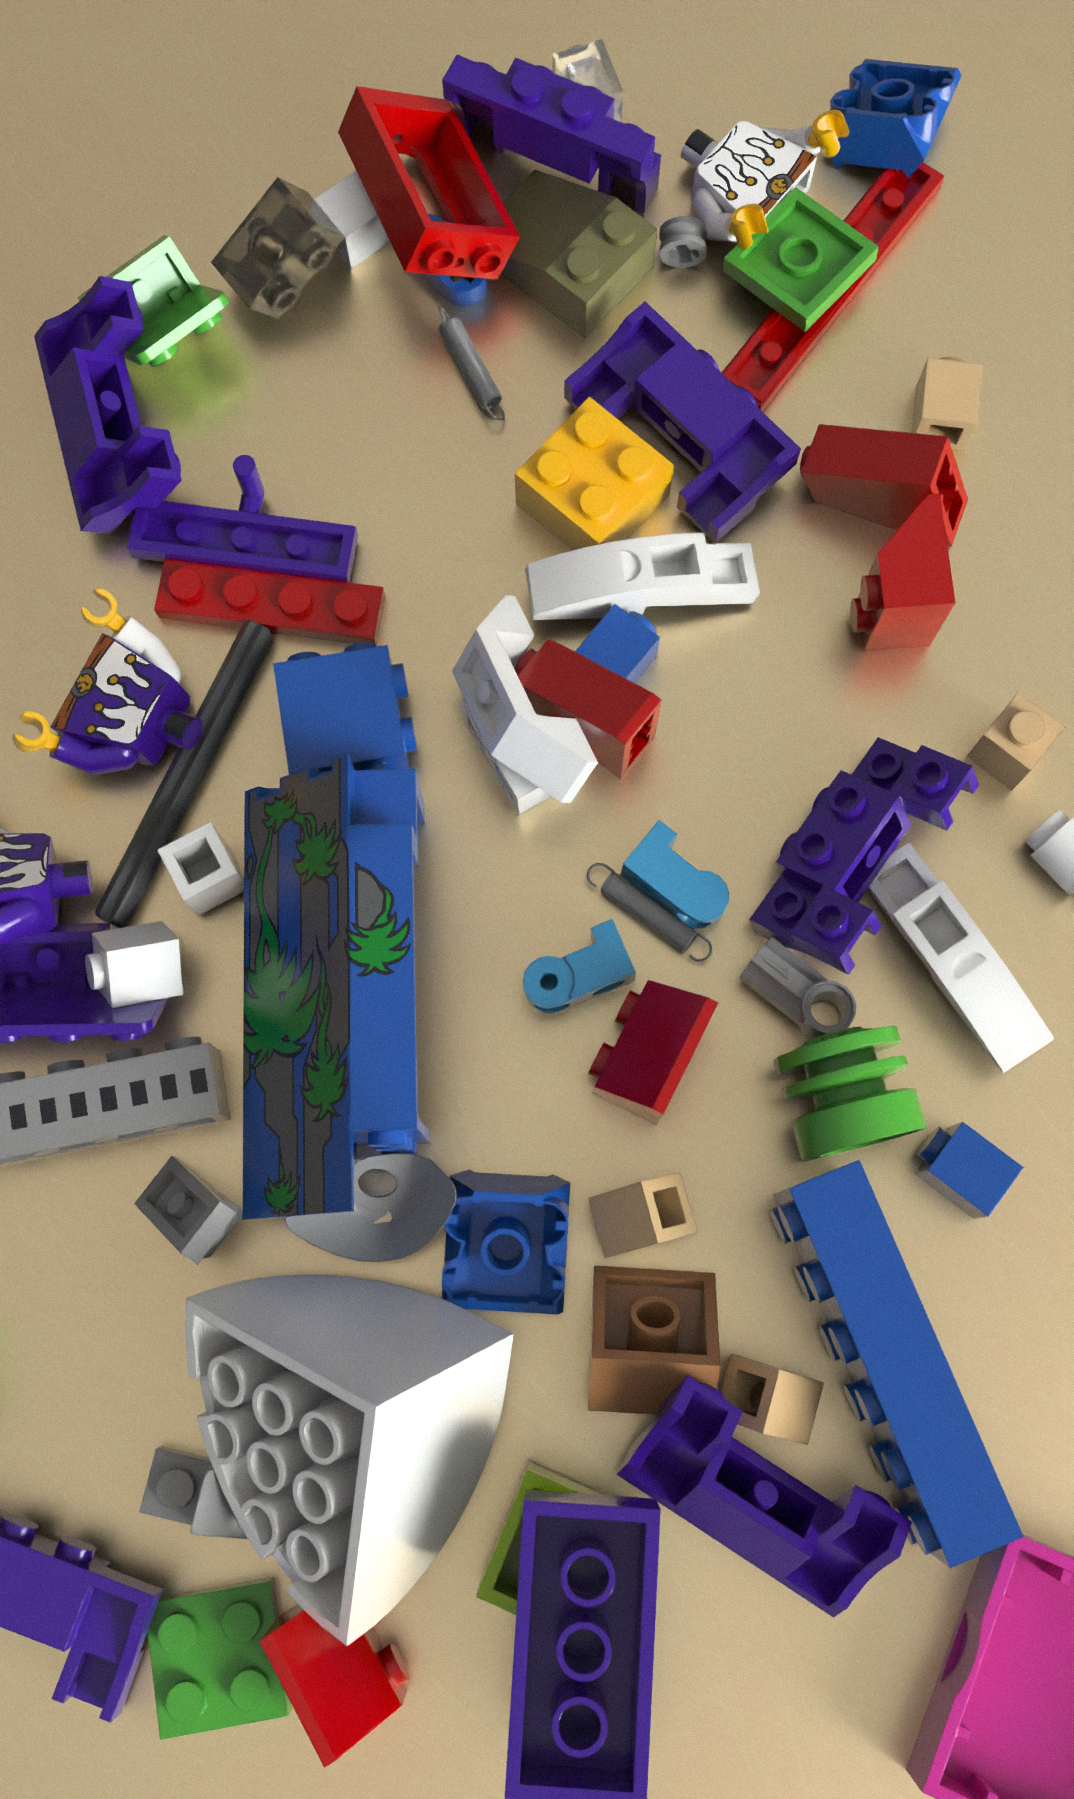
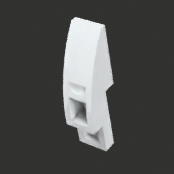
[525,533,760,620]
[868,843,1053,1073]

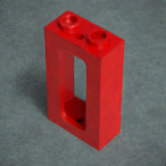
[338,86,520,280]

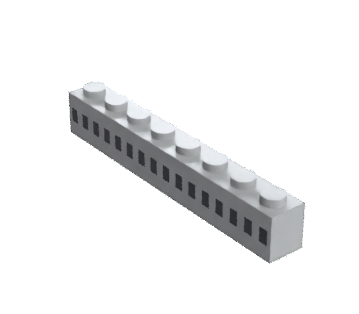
[0,1036,231,1165]

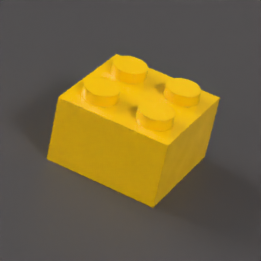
[514,396,674,550]

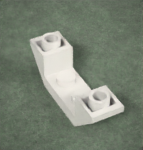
[452,595,598,803]

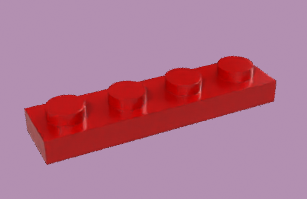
[154,558,385,645]

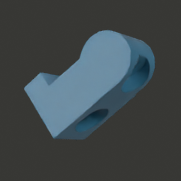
[620,820,729,930]
[523,919,636,1014]

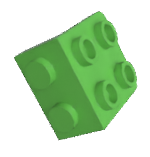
[77,235,229,366]

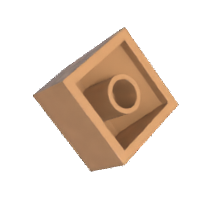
[588,1266,720,1415]

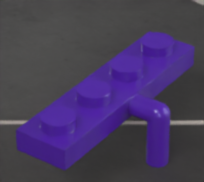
[127,455,358,582]

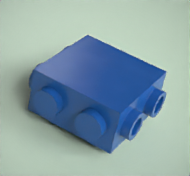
[273,642,417,774]

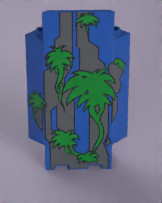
[242,752,431,1220]

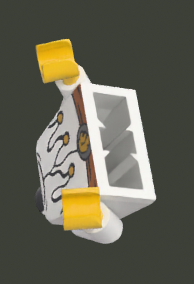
[681,110,850,250]

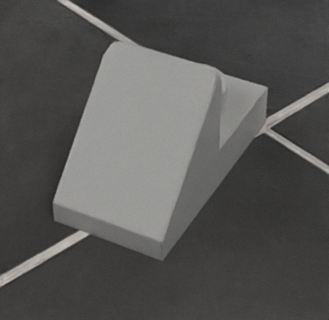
[134,1156,243,1264]
[139,1446,248,1539]

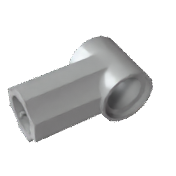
[740,937,856,1040]

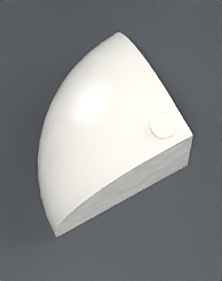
[185,1275,514,1646]

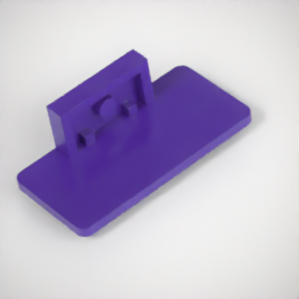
[0,923,168,1043]

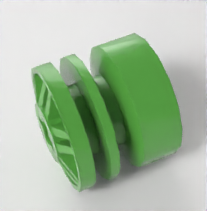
[773,1026,927,1161]

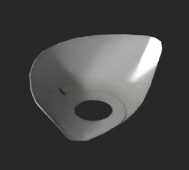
[285,1153,456,1262]

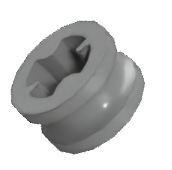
[659,216,707,268]

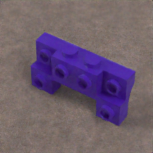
[442,55,661,214]
[34,276,182,534]
[564,301,801,544]
[749,737,979,975]
[617,1375,912,1618]
[0,1514,163,1723]

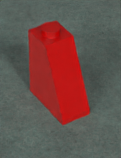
[800,424,968,547]
[514,638,662,779]

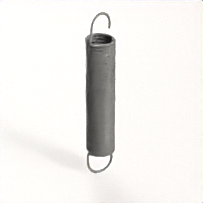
[438,306,505,421]
[587,863,712,962]

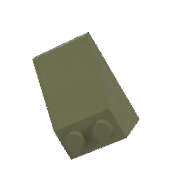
[501,170,657,339]

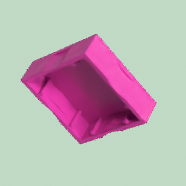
[906,1534,1074,1799]

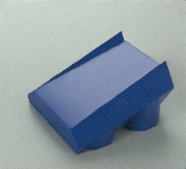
[830,59,961,178]
[442,1169,570,1315]

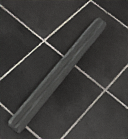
[95,620,273,928]

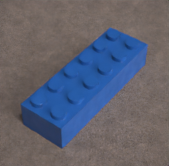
[770,1160,1024,1568]

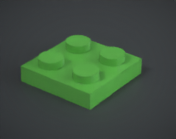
[723,187,879,332]
[148,1577,292,1740]

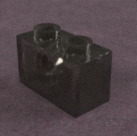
[211,177,345,319]

